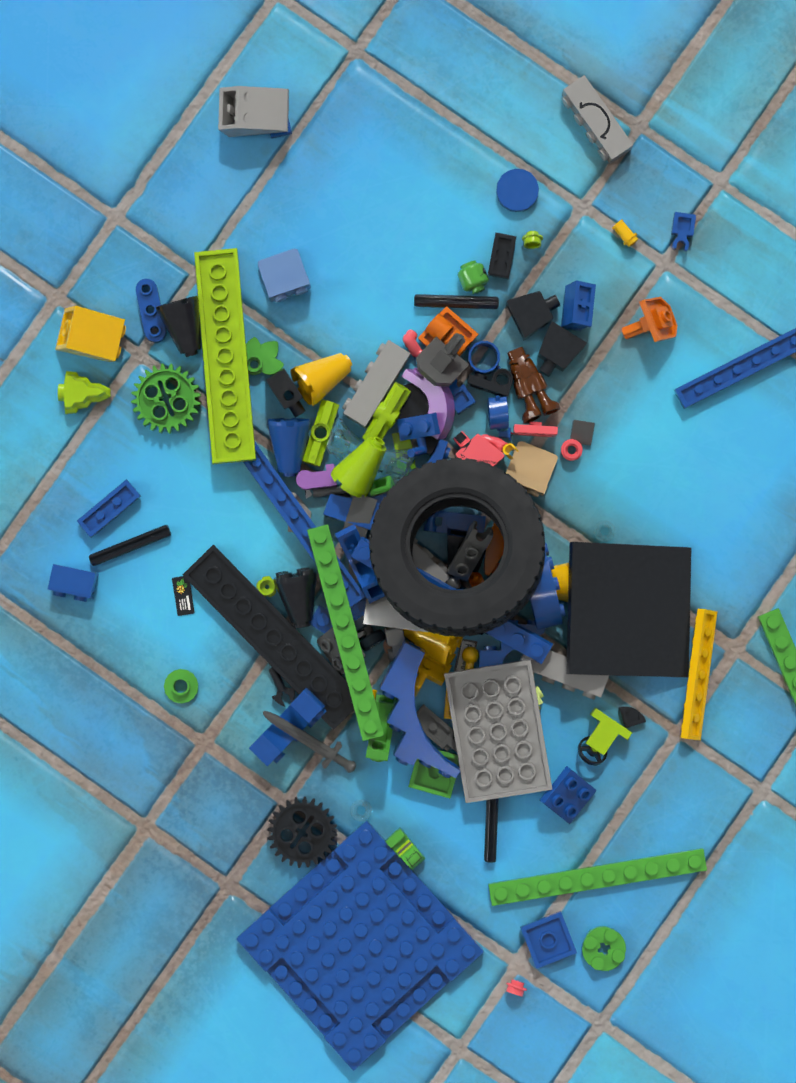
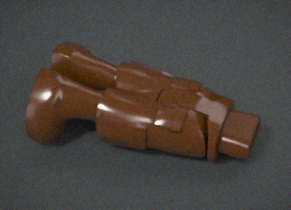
[507,347,561,424]

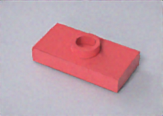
[513,422,558,437]

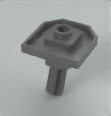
[416,333,469,387]

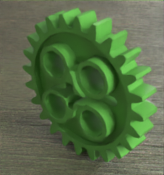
[131,363,202,434]

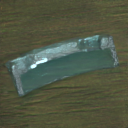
[326,418,416,480]

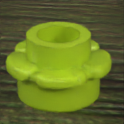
[522,231,543,249]
[256,576,276,597]

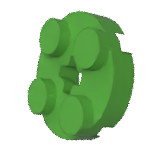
[582,926,626,971]

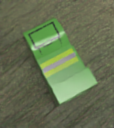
[385,827,426,870]

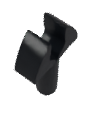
[269,667,295,707]

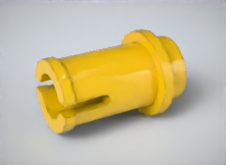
[612,219,639,247]

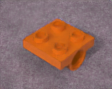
[418,306,479,356]

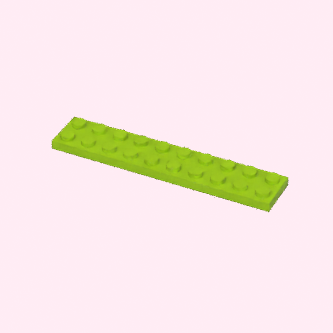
[194,248,256,465]

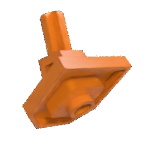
[622,297,678,342]

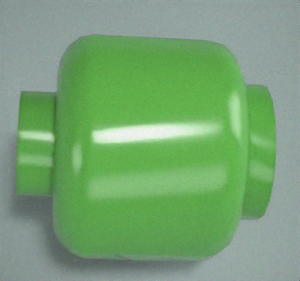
[458,260,489,294]

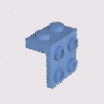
[258,249,311,303]

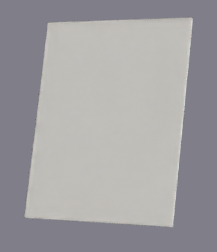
[363,596,428,632]

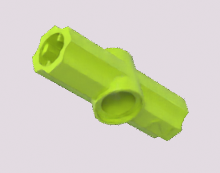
[362,382,411,440]
[302,400,340,467]

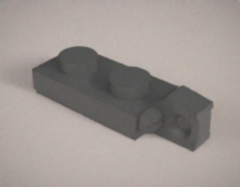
[417,704,457,752]

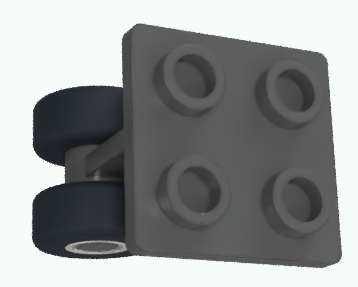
[317,615,385,675]

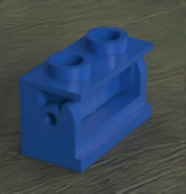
[561,280,596,331]
[48,564,99,602]

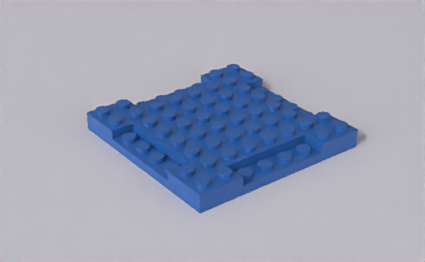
[237,820,484,1071]

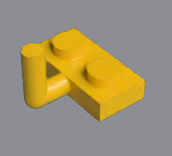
[415,652,452,697]

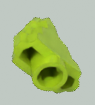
[58,371,111,414]

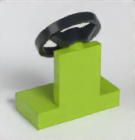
[578,707,632,766]

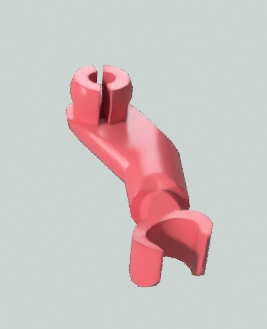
[403,330,423,358]

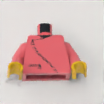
[453,431,518,467]

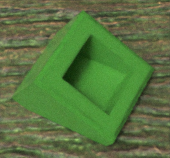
[370,476,395,496]

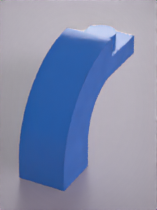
[335,524,385,604]

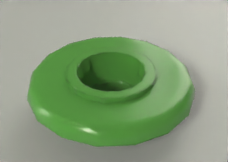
[164,669,198,704]

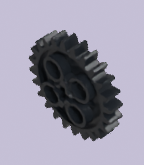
[267,796,338,868]

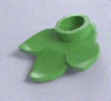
[246,337,284,375]

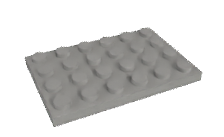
[444,659,552,803]

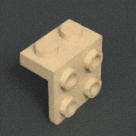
[506,441,558,497]

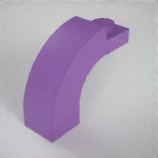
[402,367,455,440]

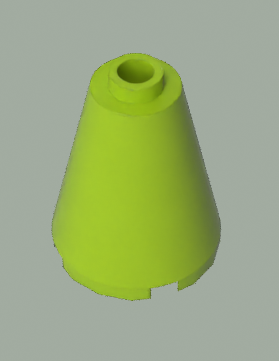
[331,436,386,498]

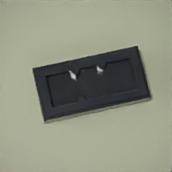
[488,232,517,280]

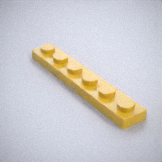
[681,608,718,740]

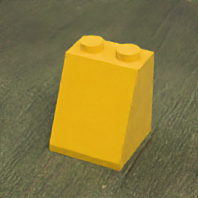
[55,306,126,362]

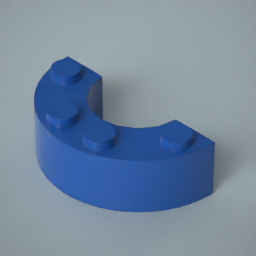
[530,543,566,630]
[249,688,326,767]

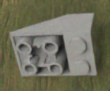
[218,86,289,137]

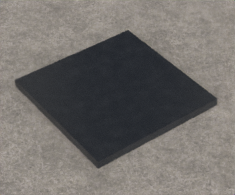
[566,542,691,677]

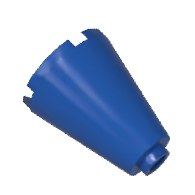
[267,418,311,477]

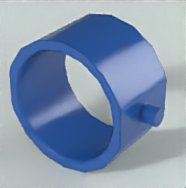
[467,341,501,375]
[488,395,509,431]

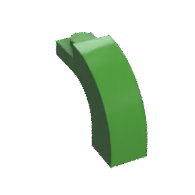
[366,694,396,762]

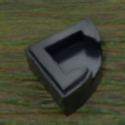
[618,706,646,728]

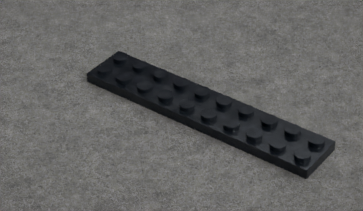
[182,545,354,730]

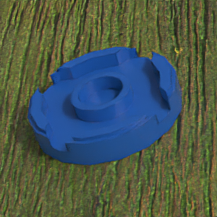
[496,169,539,212]

